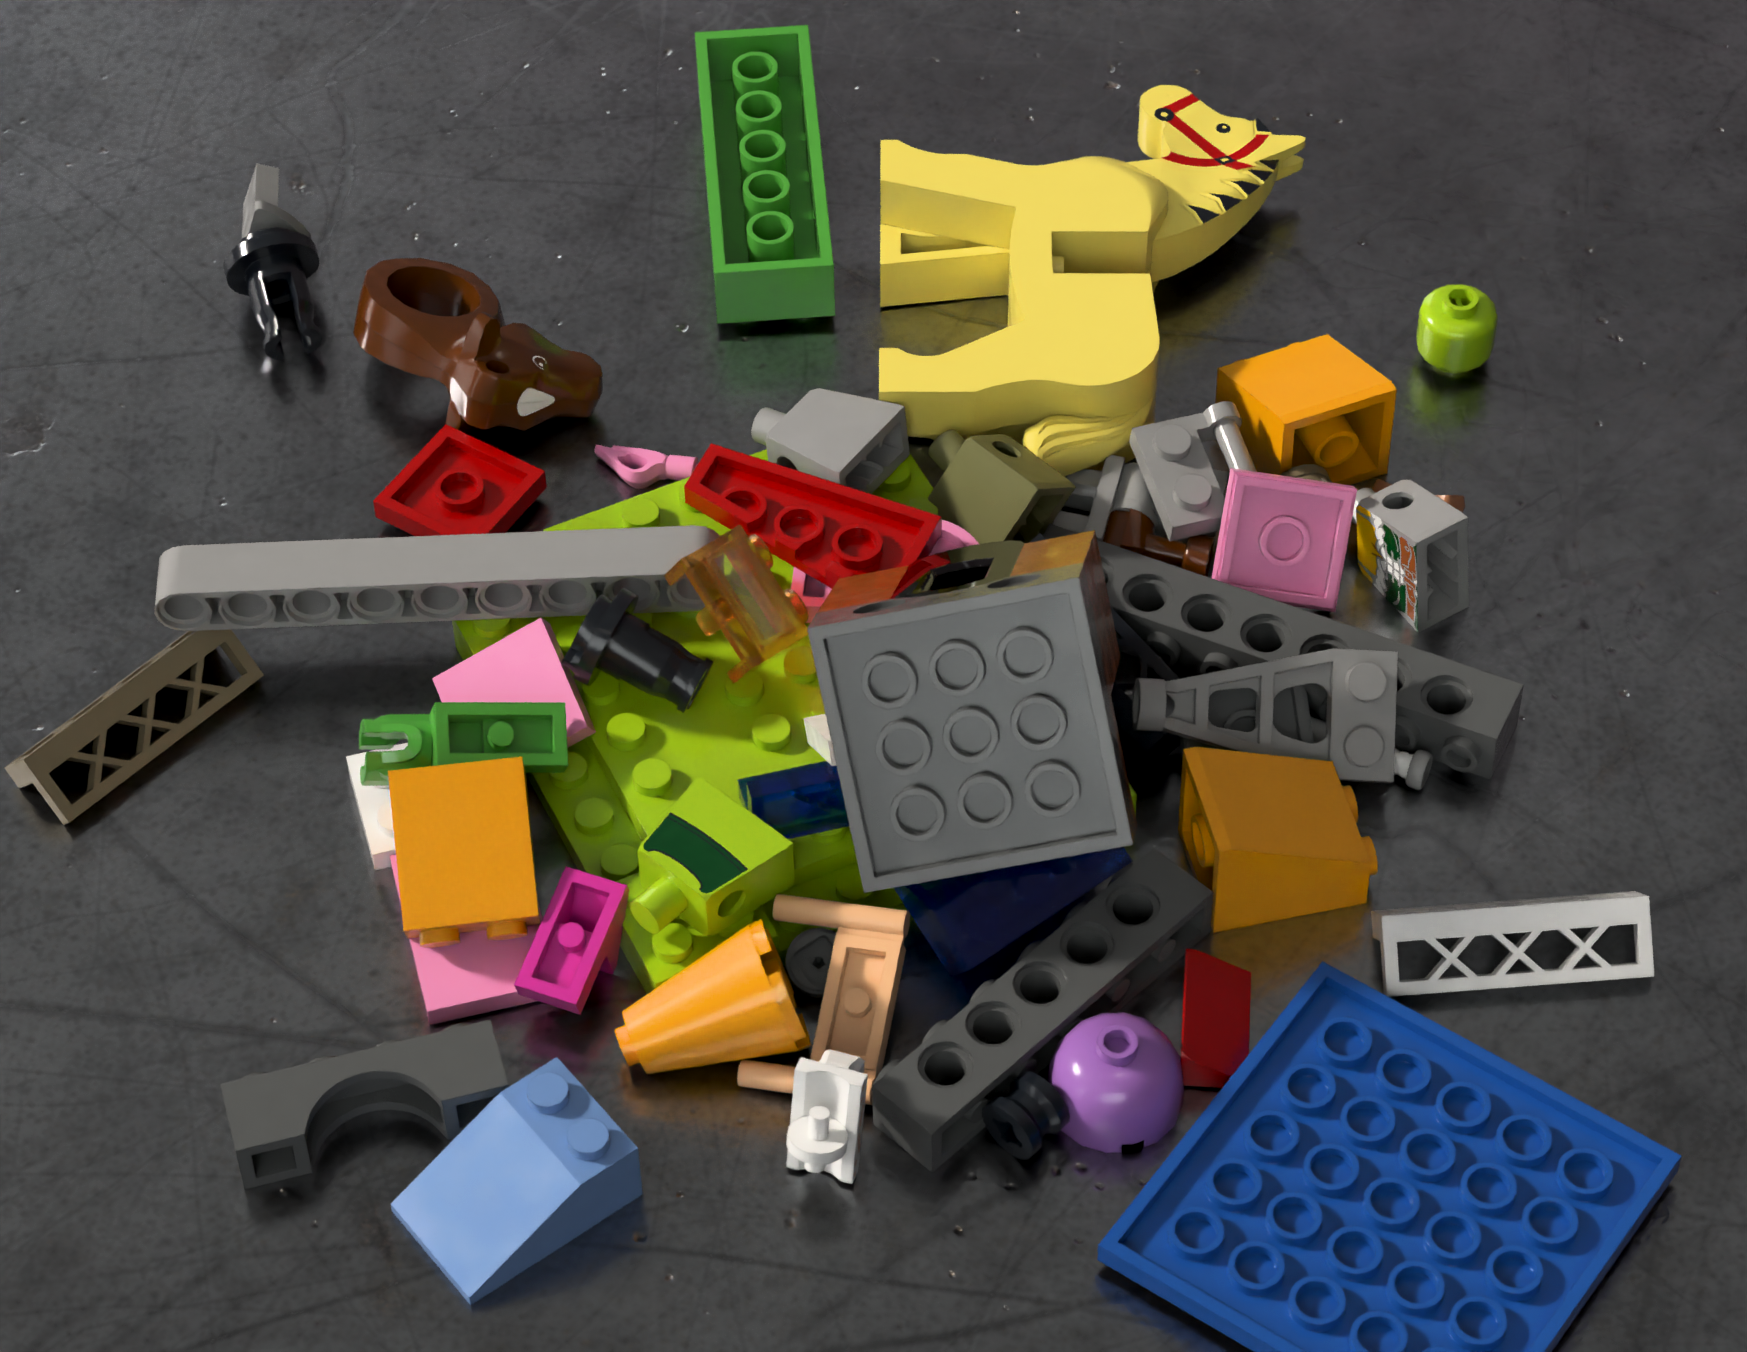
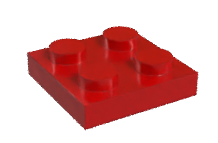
[373,424,547,536]

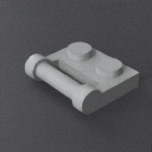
[1129,401,1257,542]

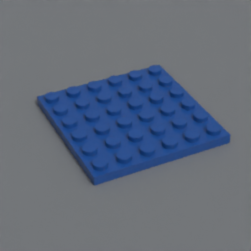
[1097,961,1682,1352]

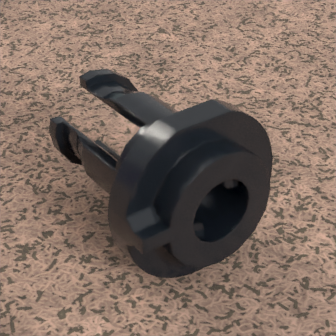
[223,227,323,360]
[561,588,714,713]

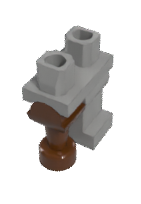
[1053,455,1229,577]

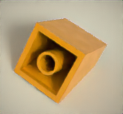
[1215,334,1397,485]
[1178,747,1378,933]
[388,756,540,948]

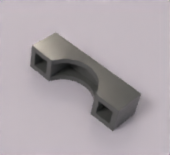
[220,1019,509,1189]

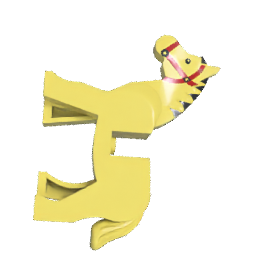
[879,85,1306,477]

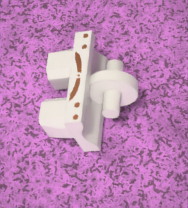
[786,1049,868,1184]

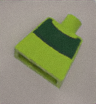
[630,776,795,936]

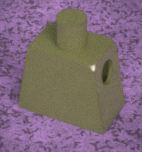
[928,430,1076,565]

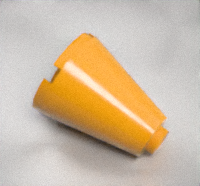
[615,919,812,1075]

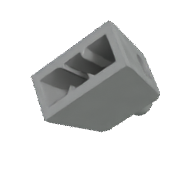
[751,388,910,494]

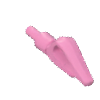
[594,444,699,489]

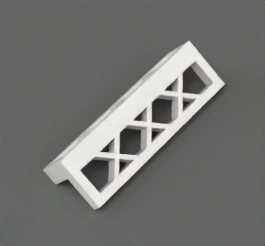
[1371,891,1655,997]

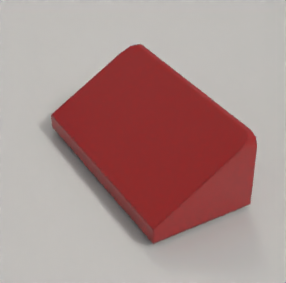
[1180,948,1251,1088]

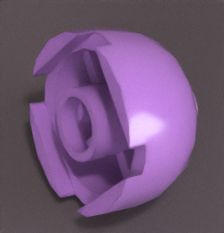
[1047,1012,1184,1153]

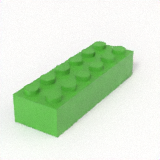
[695,25,835,324]

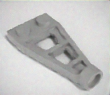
[1132,648,1398,783]

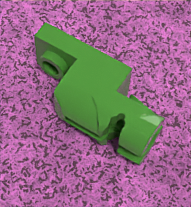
[359,702,568,786]

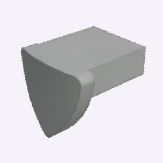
[242,164,311,239]

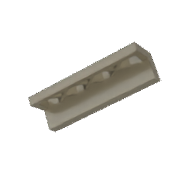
[4,629,264,825]

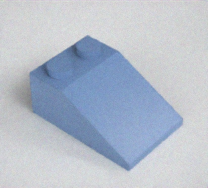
[391,1057,643,1306]

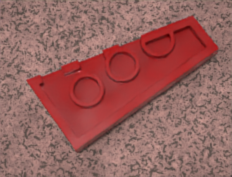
[684,443,942,591]

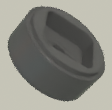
[785,928,836,998]

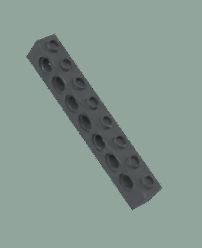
[1043,524,1524,780]

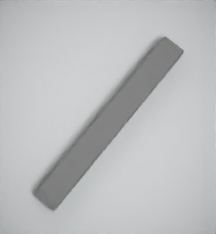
[154,525,724,631]

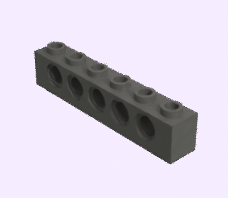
[872,848,1213,1173]

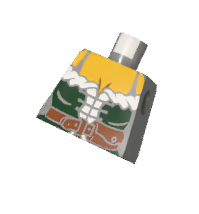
[1352,480,1469,633]

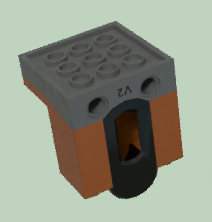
[807,530,1137,893]

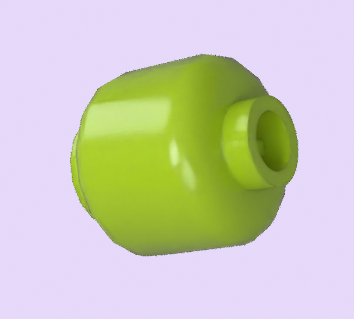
[1416,284,1498,373]

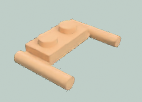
[737,894,910,1105]

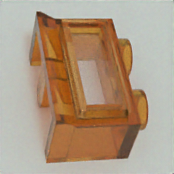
[664,525,808,684]

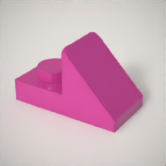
[514,866,629,1015]

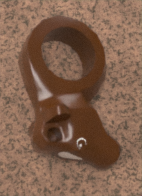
[353,258,603,436]

